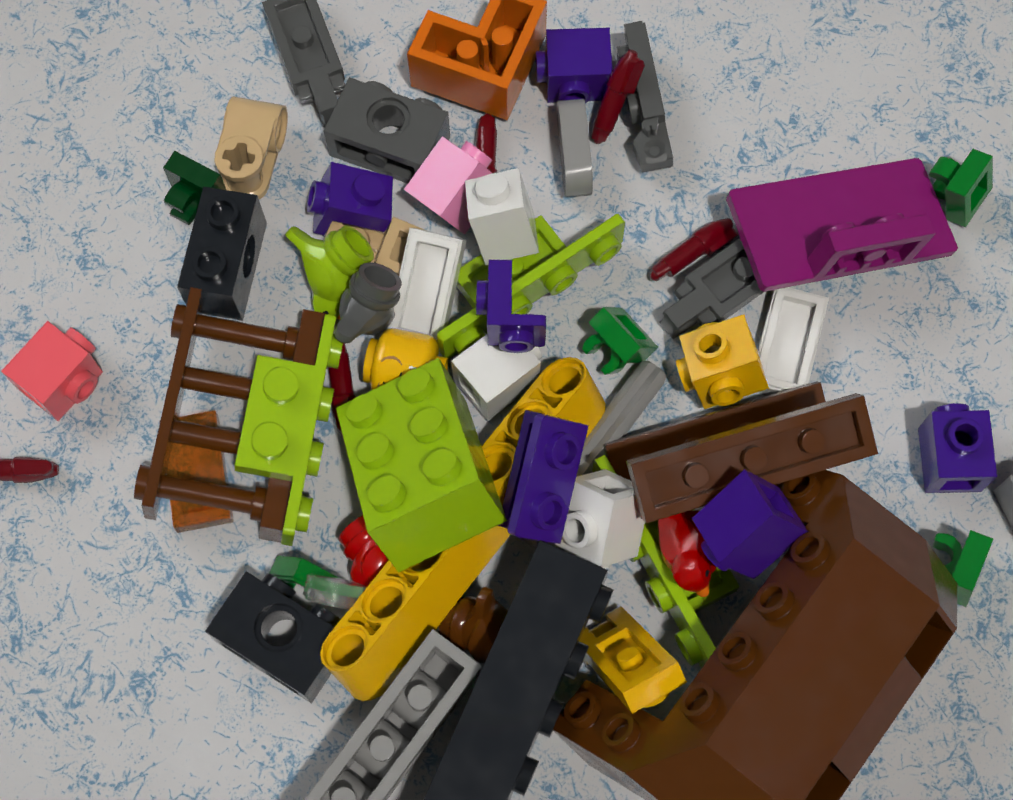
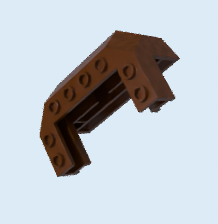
[553,470,957,800]

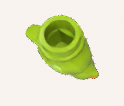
[285,225,374,320]

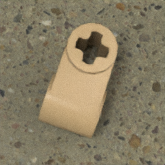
[214,96,288,200]

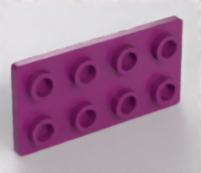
[726,158,958,292]

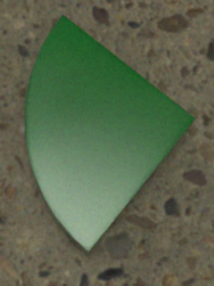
[269,556,348,603]

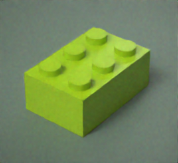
[336,358,507,572]

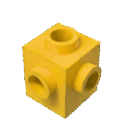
[676,314,769,409]

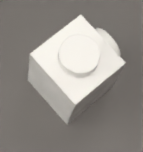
[465,168,539,265]
[451,334,542,421]
[555,469,645,569]

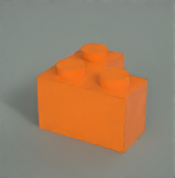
[407,0,547,121]

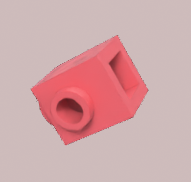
[1,321,103,421]

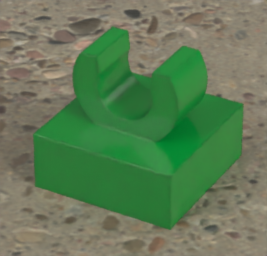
[929,149,993,228]
[582,307,658,375]
[932,530,993,607]

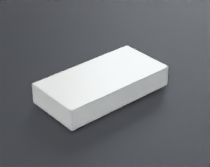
[388,228,467,342]
[758,287,829,395]

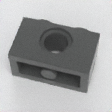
[324,77,450,184]

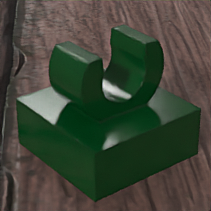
[163,151,226,225]

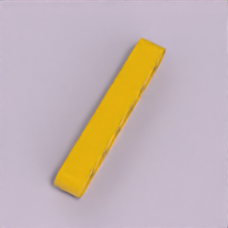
[320,357,606,701]

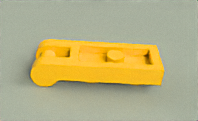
[579,606,687,714]

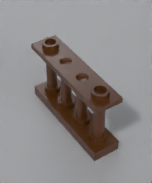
[134,287,326,543]
[603,381,878,523]

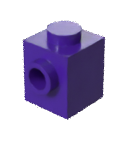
[536,27,612,103]
[918,403,997,493]
[692,469,808,579]

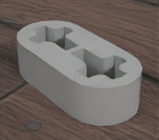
[557,99,593,197]

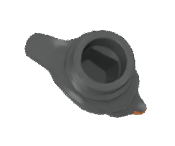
[334,263,402,343]

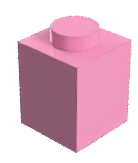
[404,136,492,235]

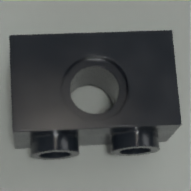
[177,186,267,321]
[205,571,341,704]

